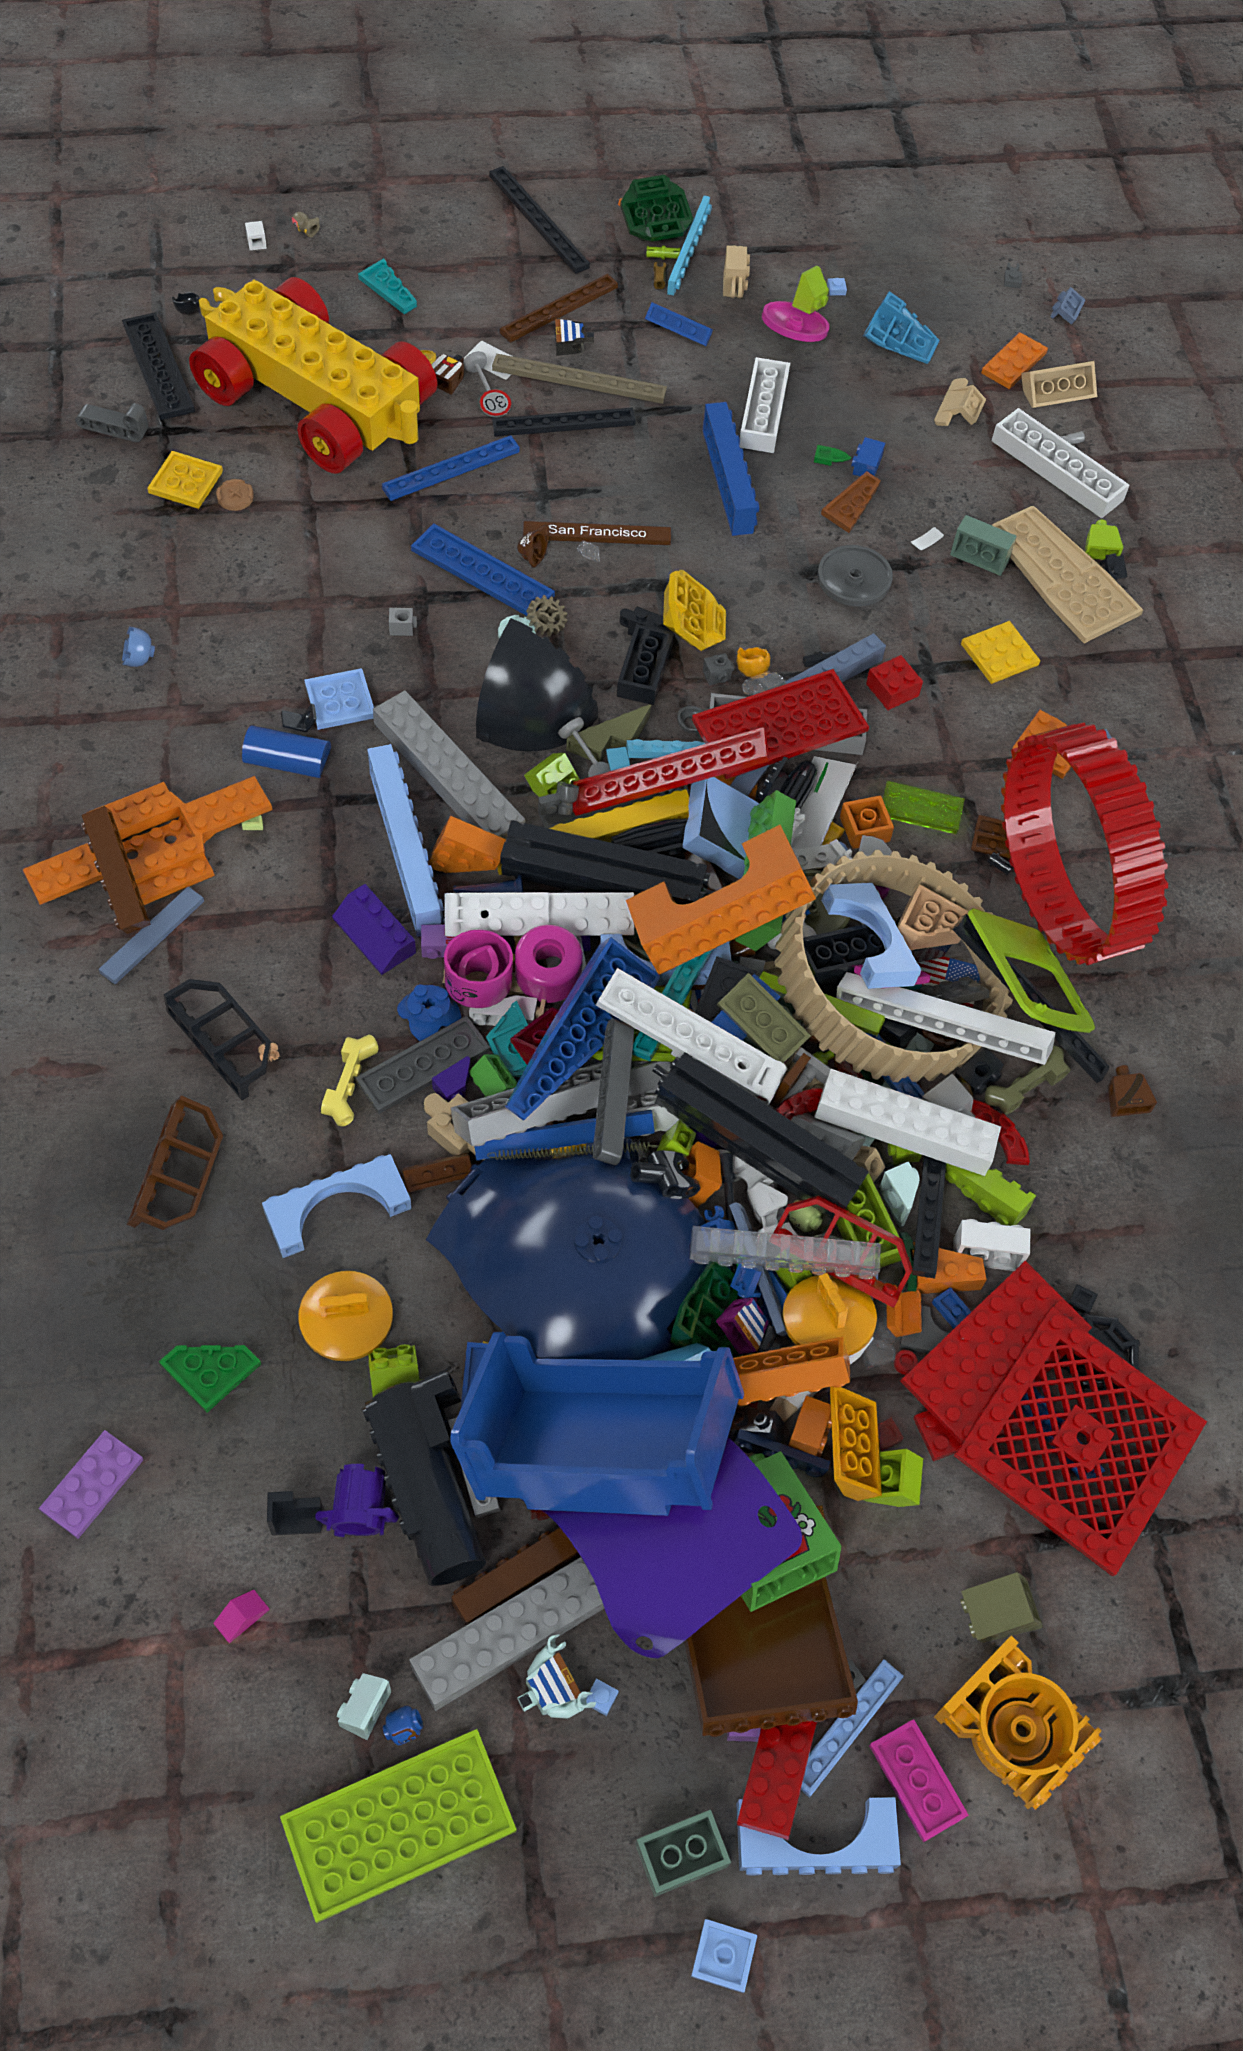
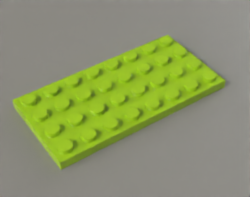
[280,1729,517,1923]

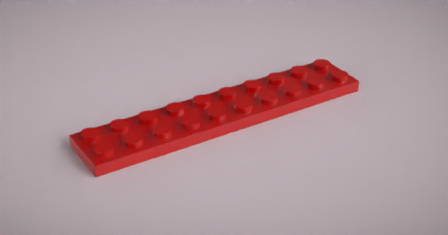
[573,727,769,816]

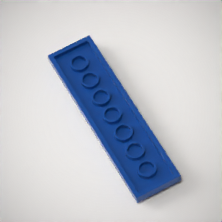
[411,523,555,616]

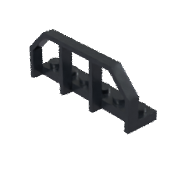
[163,979,271,1100]

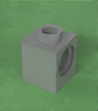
[389,608,417,636]

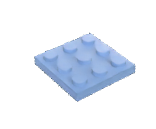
[304,668,374,730]

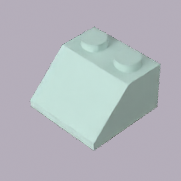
[878,1162,920,1228]
[337,1673,391,1740]

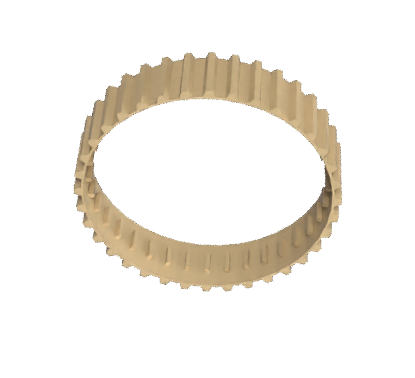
[775,850,1013,1083]

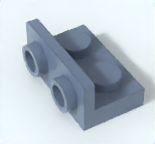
[1050,287,1085,324]

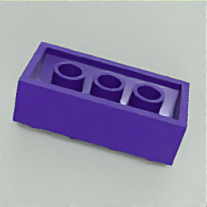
[332,884,416,975]

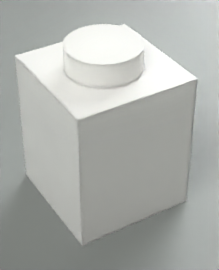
[245,221,266,250]

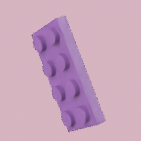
[38,1430,143,1539]

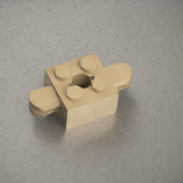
[723,245,750,298]
[424,1093,485,1160]

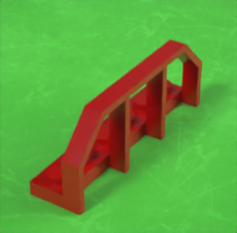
[769,1196,912,1308]

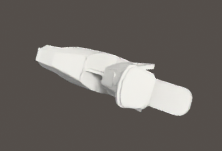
[692,1145,803,1247]

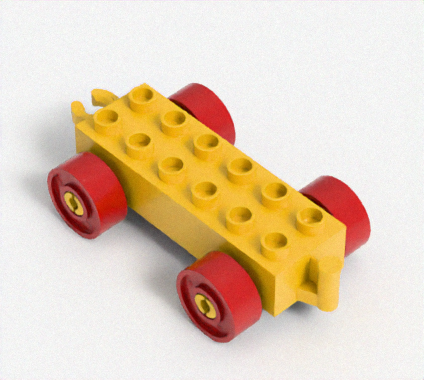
[189,277,437,474]

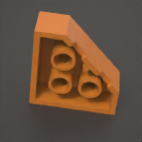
[428,816,506,873]

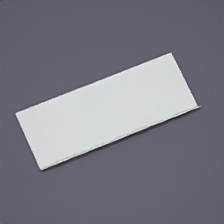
[791,756,858,849]

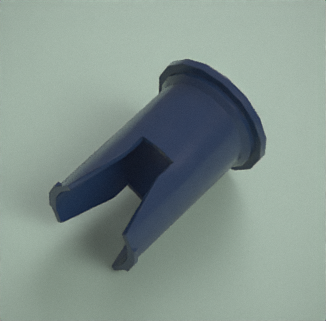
[453,874,524,918]

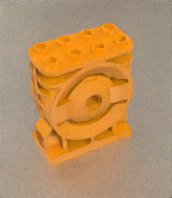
[934,1635,1102,1810]

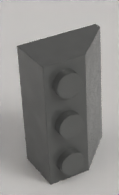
[791,1113,865,1160]

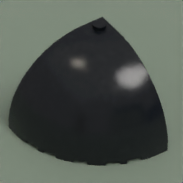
[476,618,598,751]

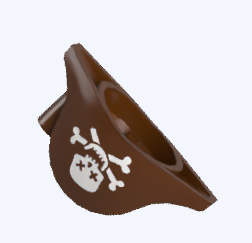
[517,524,550,568]

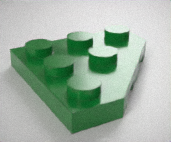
[159,1345,261,1413]

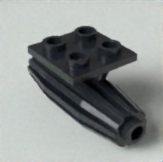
[757,756,817,809]
[611,818,688,858]

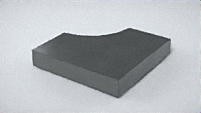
[900,1305,949,1354]

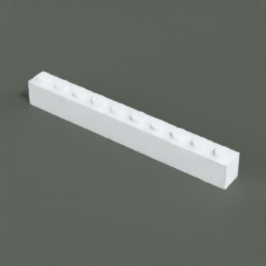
[836,972,1056,1065]

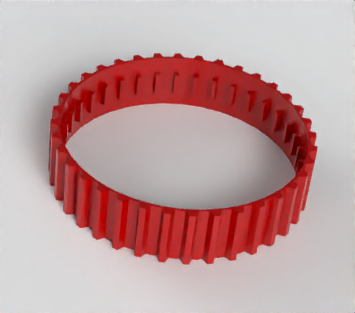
[1001,722,1168,965]

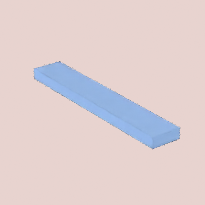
[801,1659,904,1798]

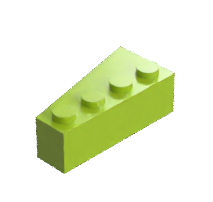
[945,1163,1036,1226]

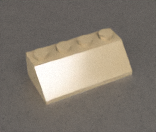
[1021,361,1097,408]

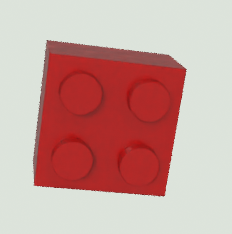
[866,655,923,710]

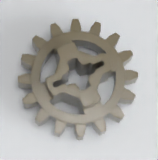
[526,595,567,637]

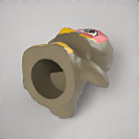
[292,212,320,238]

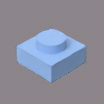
[827,278,847,296]
[586,1678,619,1716]

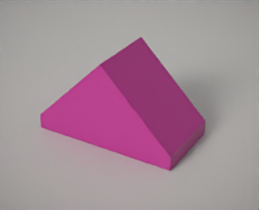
[213,1590,270,1643]

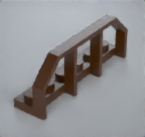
[127,1096,223,1230]

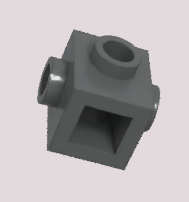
[703,653,734,685]

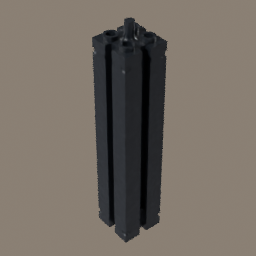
[500,820,716,905]
[652,1052,869,1221]

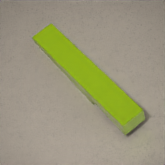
[759,971,885,1036]

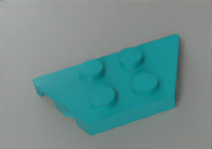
[486,1001,528,1077]

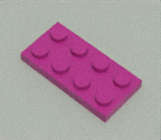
[869,1719,969,1843]

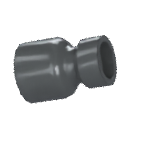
[556,781,579,815]

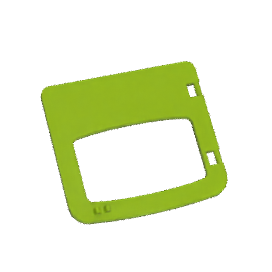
[968,908,1095,1033]

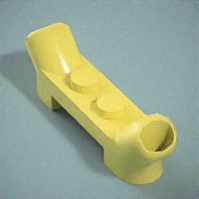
[321,1034,379,1126]

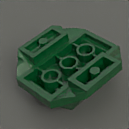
[620,174,693,242]

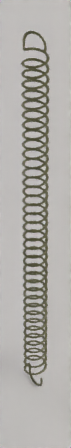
[487,1141,658,1160]

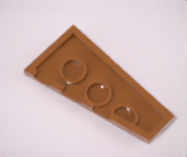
[821,471,881,533]

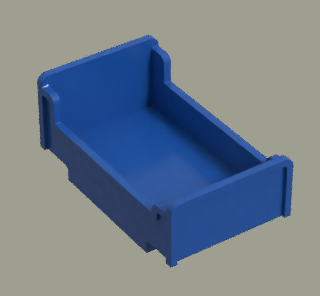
[451,1332,745,1516]

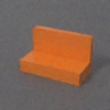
[887,1284,922,1337]

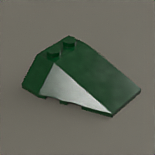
[671,1257,743,1358]

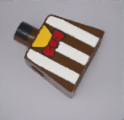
[431,354,464,395]

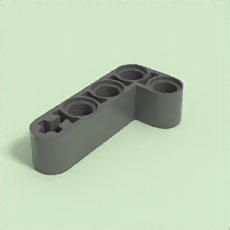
[75,403,148,442]

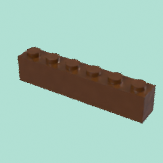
[81,806,151,934]
[451,1527,580,1626]

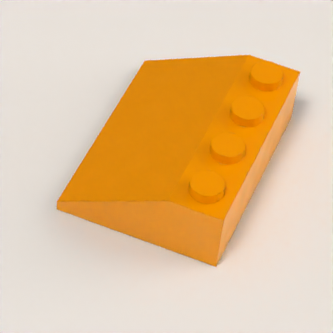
[830,1386,882,1501]

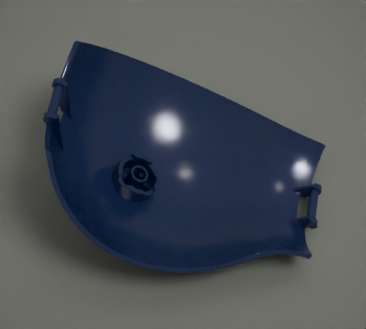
[426,1151,720,1360]

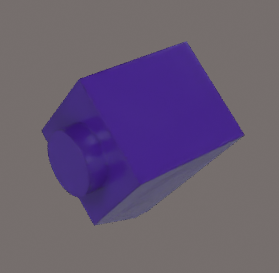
[432,1056,471,1102]

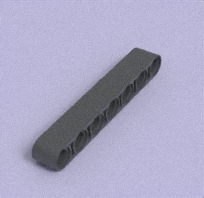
[593,1018,634,1165]

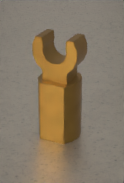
[653,262,666,289]

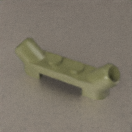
[985,1046,1071,1115]

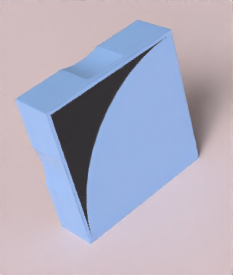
[682,777,760,879]

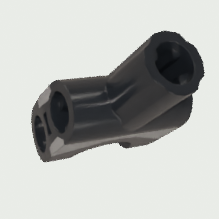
[630,1150,701,1199]

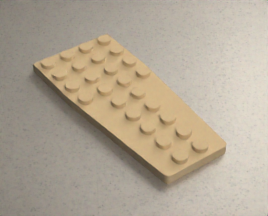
[992,506,1143,643]

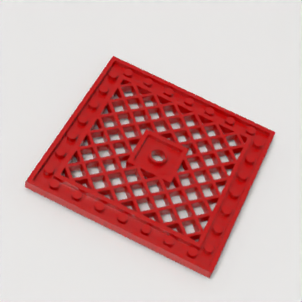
[954,1307,1207,1576]

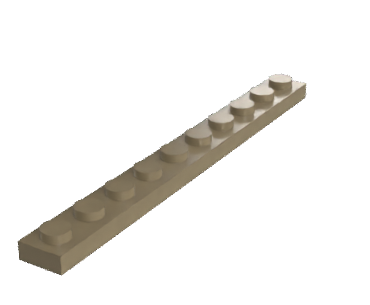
[492,353,667,404]

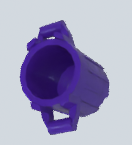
[315,1464,399,1537]

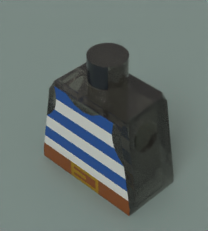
[555,319,594,356]

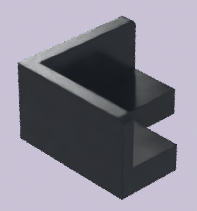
[267,1491,322,1536]

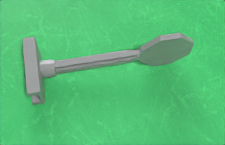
[775,1047,830,1110]

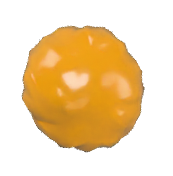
[736,647,771,677]

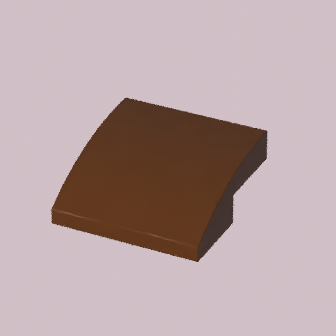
[971,815,1011,859]

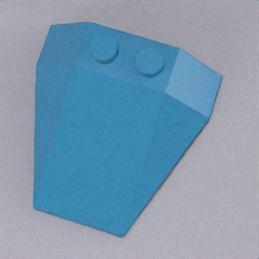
[863,291,940,364]

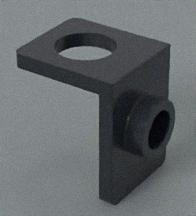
[281,703,317,732]

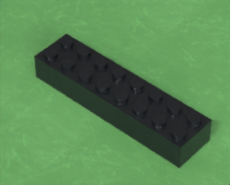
[803,917,952,986]

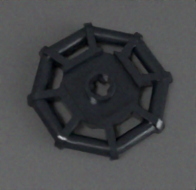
[1059,1312,1141,1391]

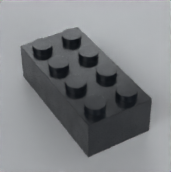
[617,624,674,705]

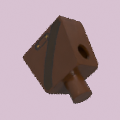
[1108,1065,1157,1117]

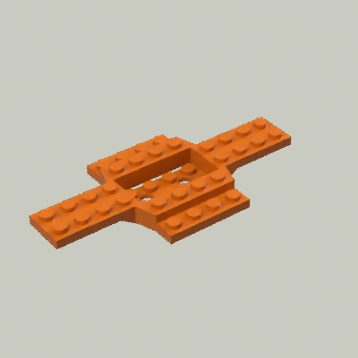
[23,776,272,905]

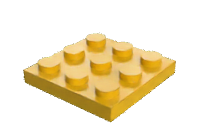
[147,451,223,509]
[961,621,1040,684]

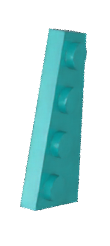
[358,258,417,314]

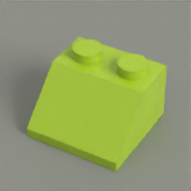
[792,266,829,314]
[864,1449,923,1507]

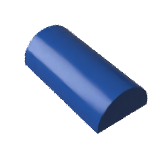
[242,725,331,778]

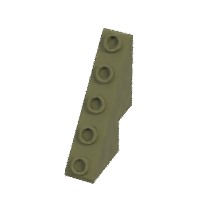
[566,705,651,762]

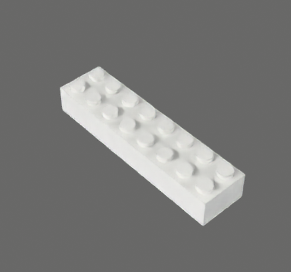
[992,408,1129,518]
[814,1069,1001,1176]

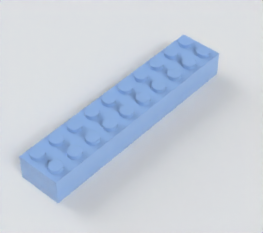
[367,744,444,937]

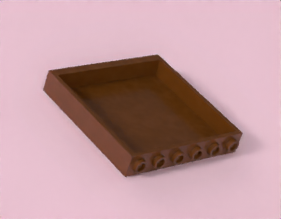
[684,1576,858,1737]

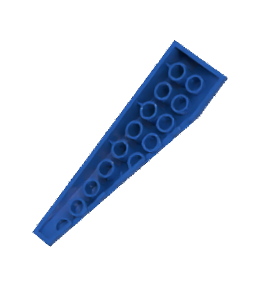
[505,937,661,1120]

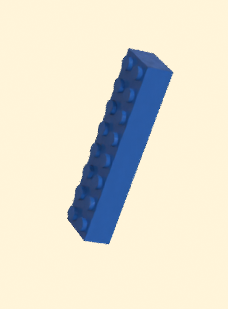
[702,402,759,536]

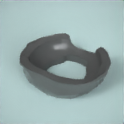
[677,705,704,733]

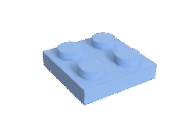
[691,1919,757,1993]

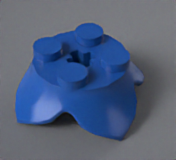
[397,984,461,1041]

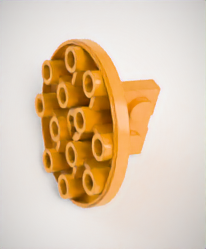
[299,1271,393,1361]
[782,1273,877,1356]

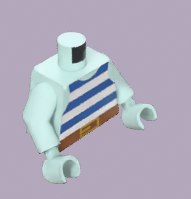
[517,1634,596,1718]

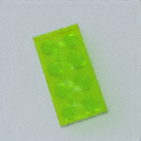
[883,781,965,834]

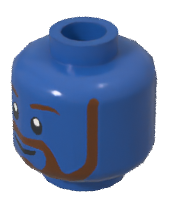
[383,1705,423,1746]

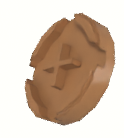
[216,479,254,511]

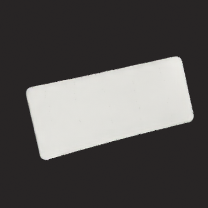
[911,527,944,550]

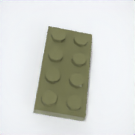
[717,973,811,1063]

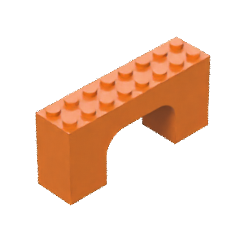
[626,825,816,975]

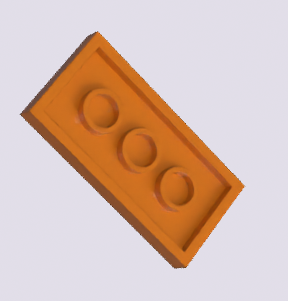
[981,332,1048,389]

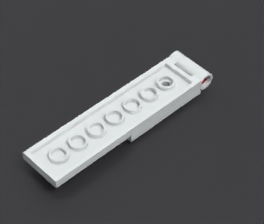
[445,892,634,936]
[596,968,787,1105]

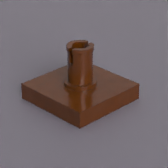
[770,1053,811,1109]

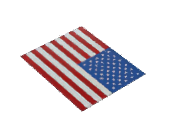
[918,957,980,1008]

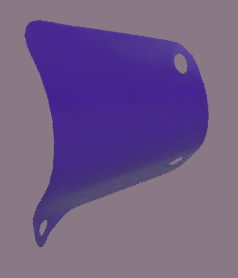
[522,1438,802,1658]

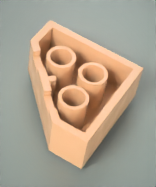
[897,884,968,950]

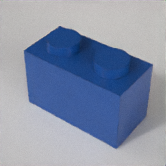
[851,437,885,476]

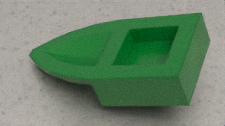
[814,445,851,466]

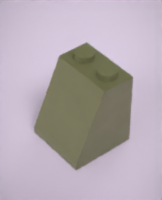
[960,1572,1043,1643]

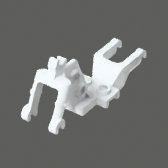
[791,808,864,925]

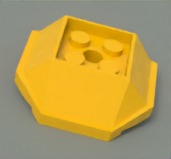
[663,570,726,651]

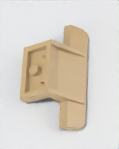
[934,378,986,426]

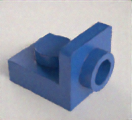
[730,1261,762,1298]

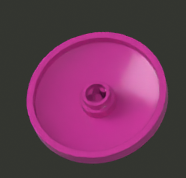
[762,301,829,342]

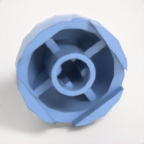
[122,627,155,667]

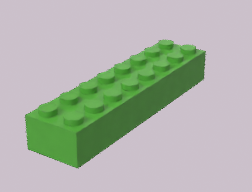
[735,790,796,951]

